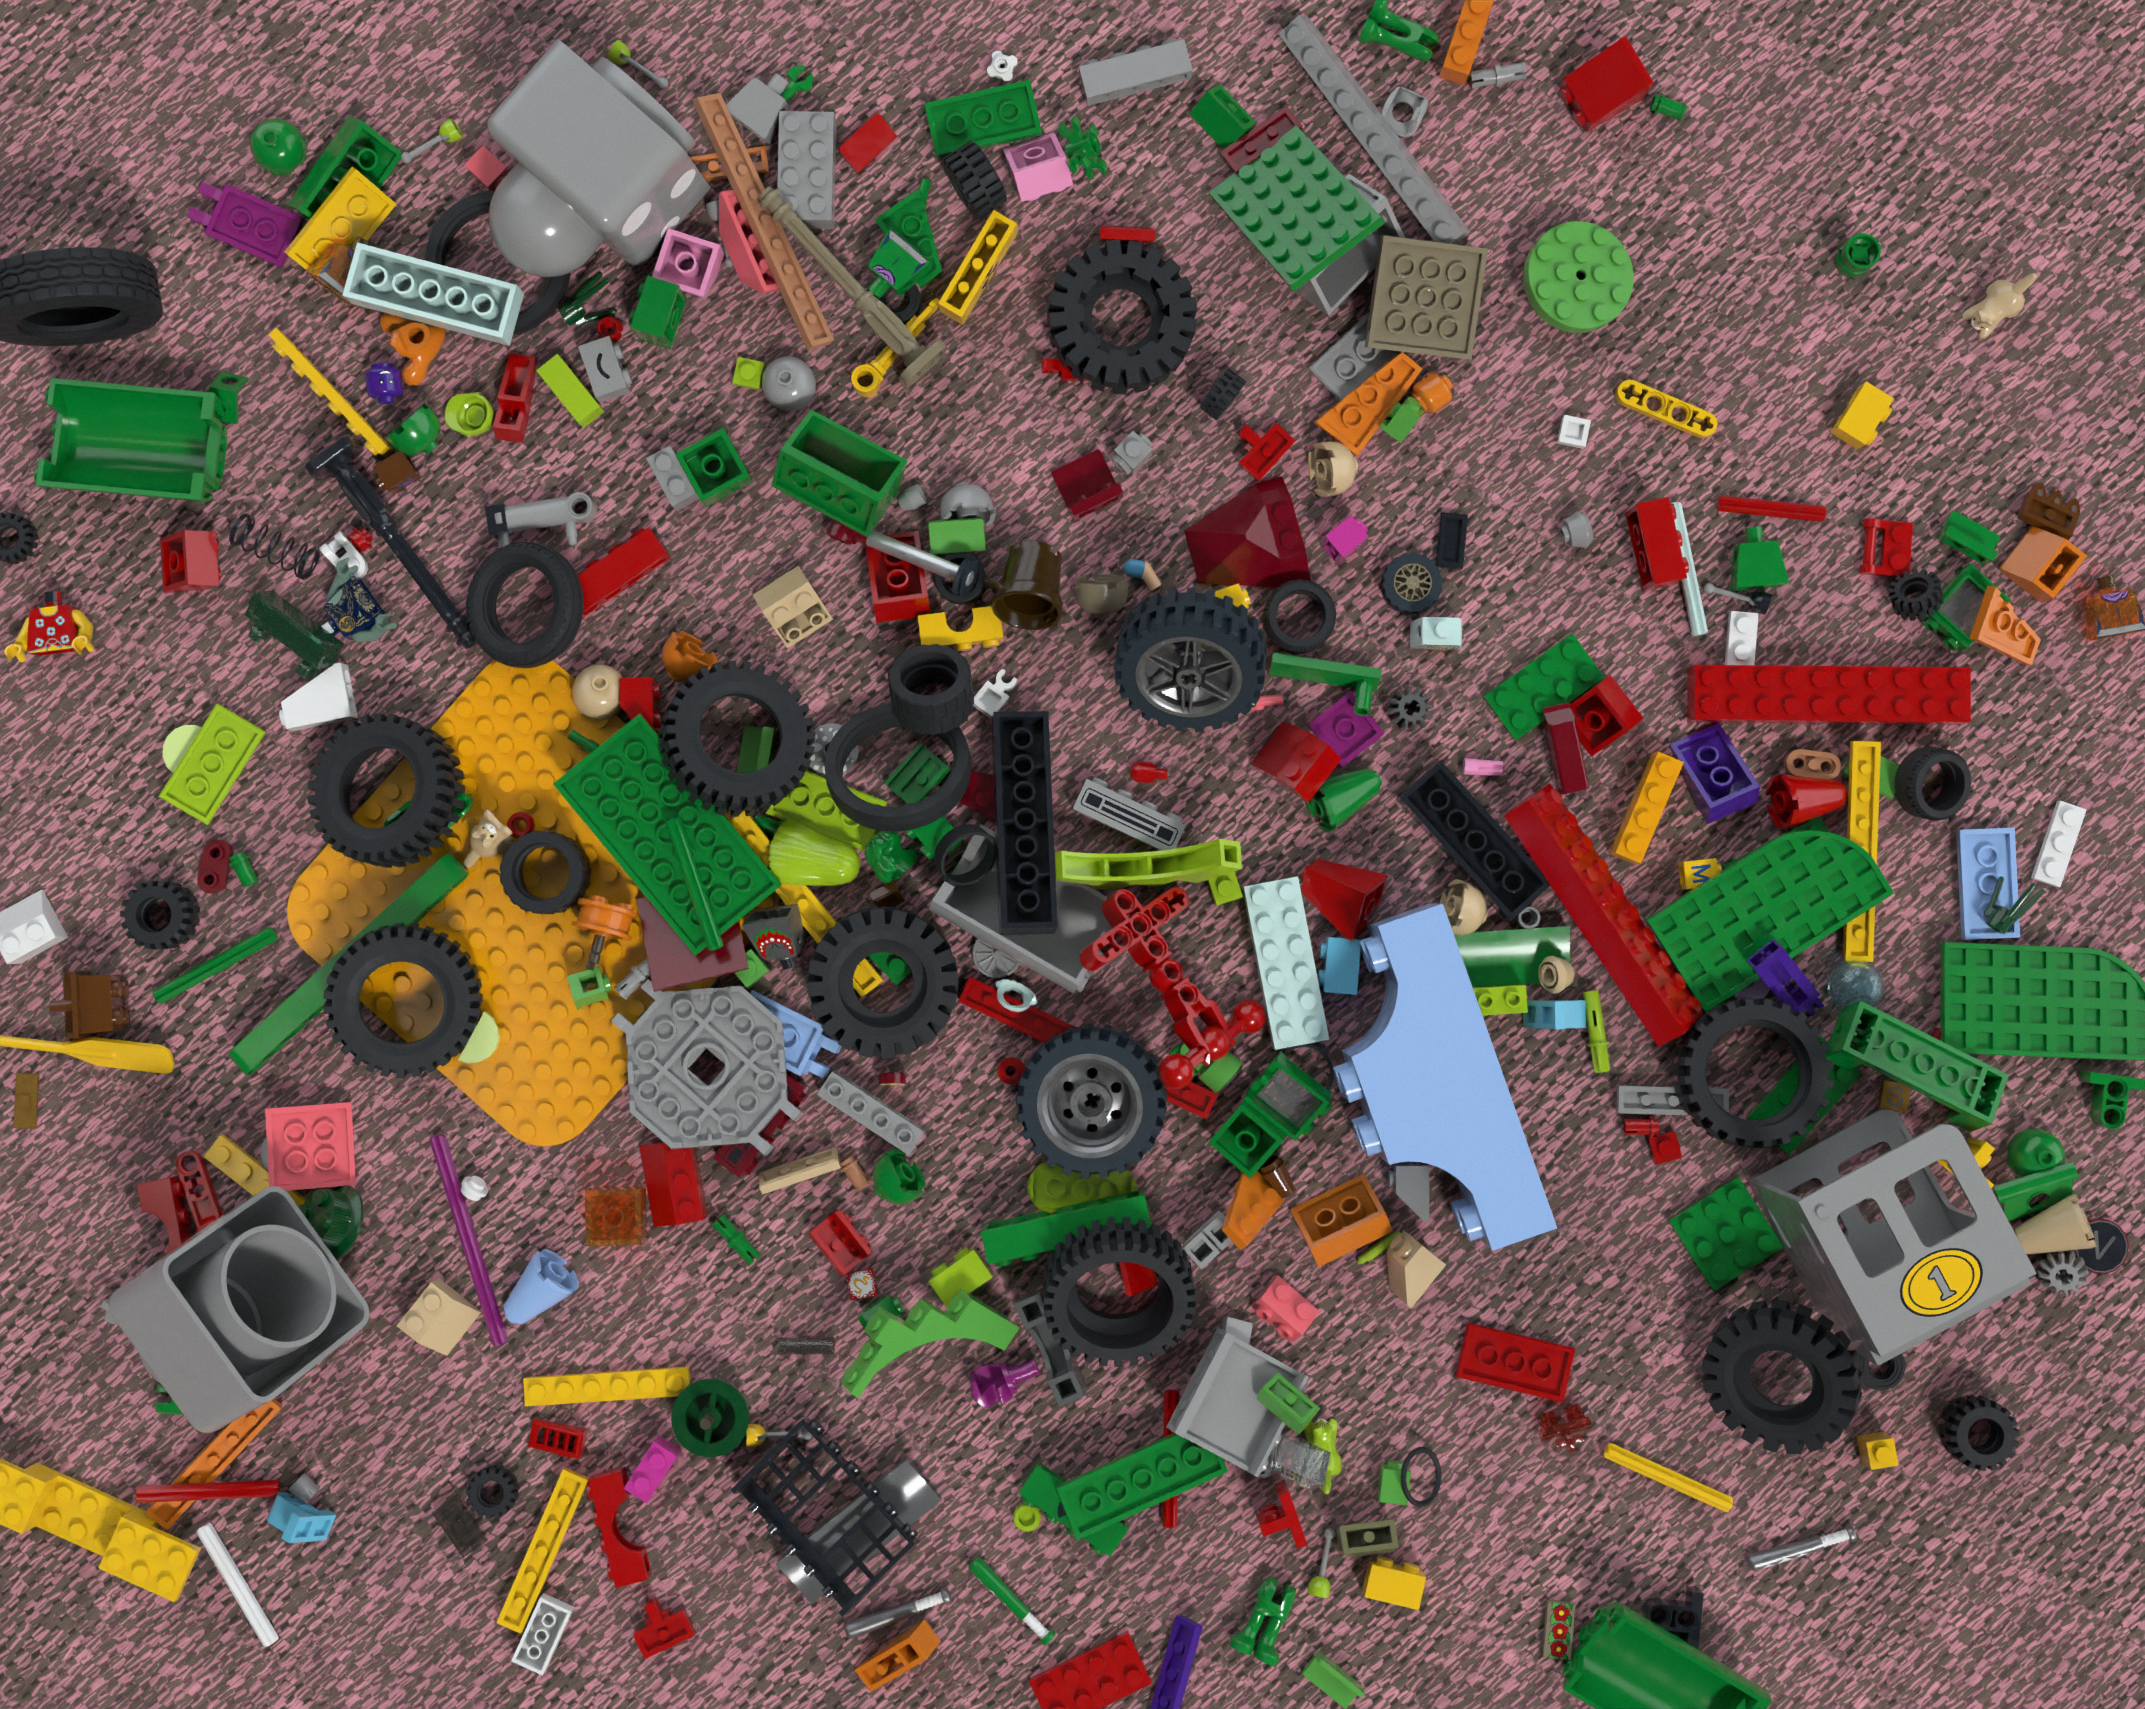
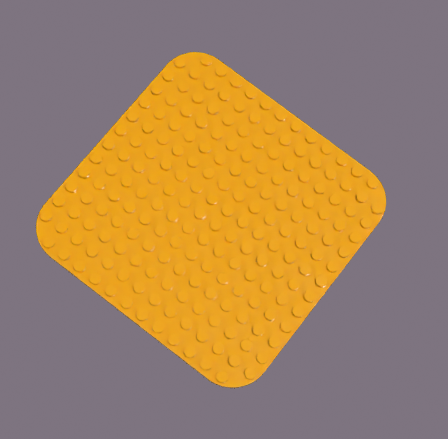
[287,660,780,1146]

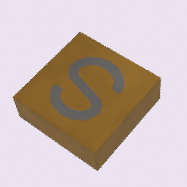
[1877,1080,1911,1112]

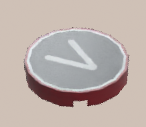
[2072,1218,2129,1274]

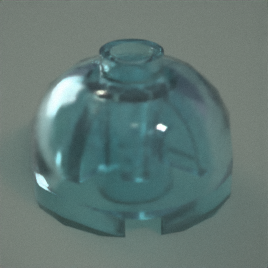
[1826,961,1884,1010]

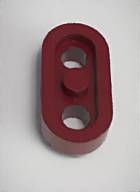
[197,839,233,894]

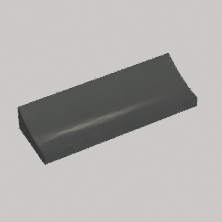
[775,1456,942,1604]

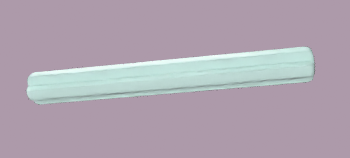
[1670,502,1708,636]

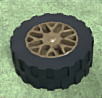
[1380,552,1443,615]

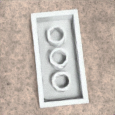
[511,1593,575,1676]

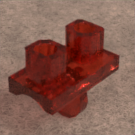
[1539,1404,1592,1454]

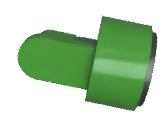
[1180,1044,1243,1093]

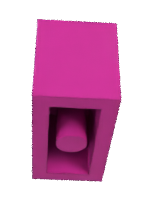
[1321,515,1368,565]
[623,1436,682,1504]

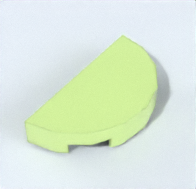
[163,725,202,773]
[458,1011,500,1063]

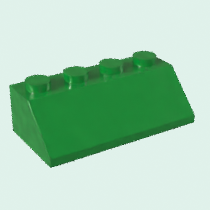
[288,115,403,220]

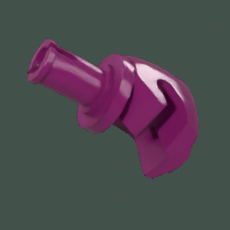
[970,1358,1040,1408]

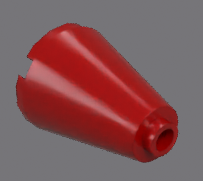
[1766,774,1848,829]

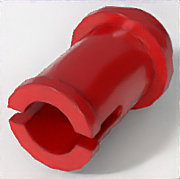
[1623,1116,1659,1138]

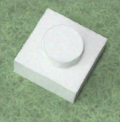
[1557,415,1591,449]

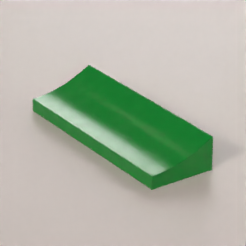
[1454,926,1570,987]

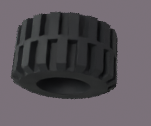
[942,141,1007,219]
[120,881,200,949]
[1939,1395,2020,1471]

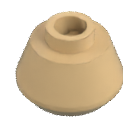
[1538,956,1574,994]

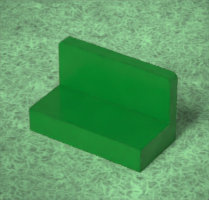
[1190,85,1257,150]
[1936,511,2000,565]

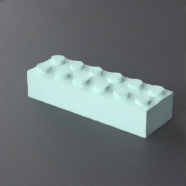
[342,243,524,346]
[1242,876,1329,1050]

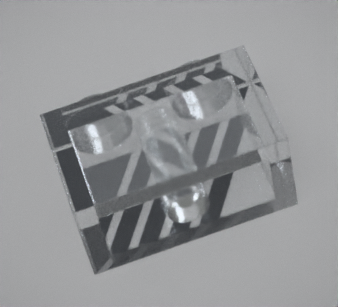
[1271,1435,1331,1488]

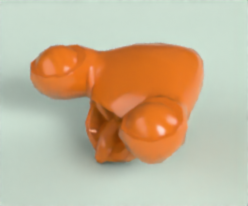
[380,313,446,386]

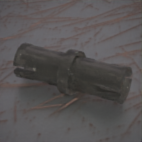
[778,1335,835,1357]

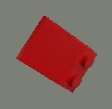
[866,531,930,623]
[1251,721,1342,803]

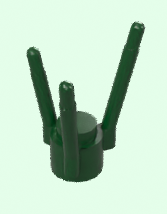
[558,272,617,327]
[1983,876,2045,934]

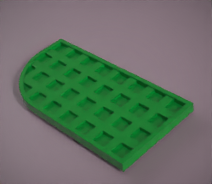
[1645,830,1895,1012]
[1940,942,2145,1061]

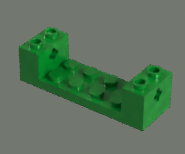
[1825,1001,2009,1132]

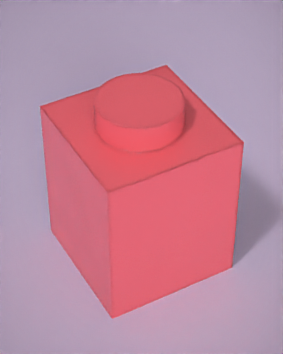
[465,146,510,191]

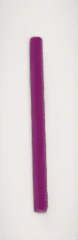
[429,1134,508,1346]

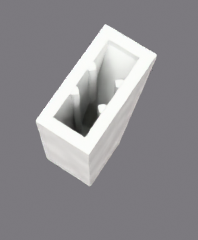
[279,662,358,731]

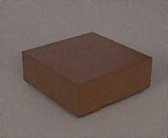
[869,881,905,908]

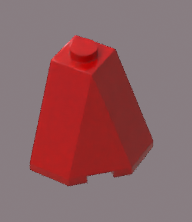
[1300,859,1388,941]

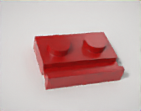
[1100,225,1156,245]

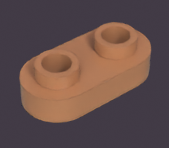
[1784,749,1841,780]

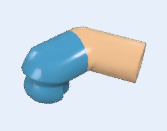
[1123,559,1161,591]

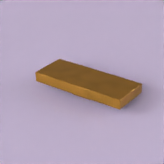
[13,1073,39,1129]

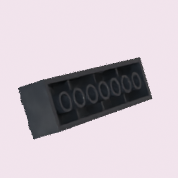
[991,711,1058,935]

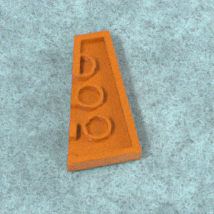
[1313,352,1422,456]

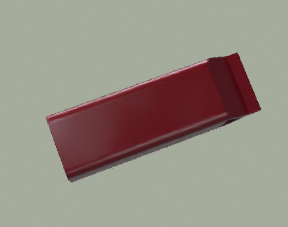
[1542,702,1590,794]

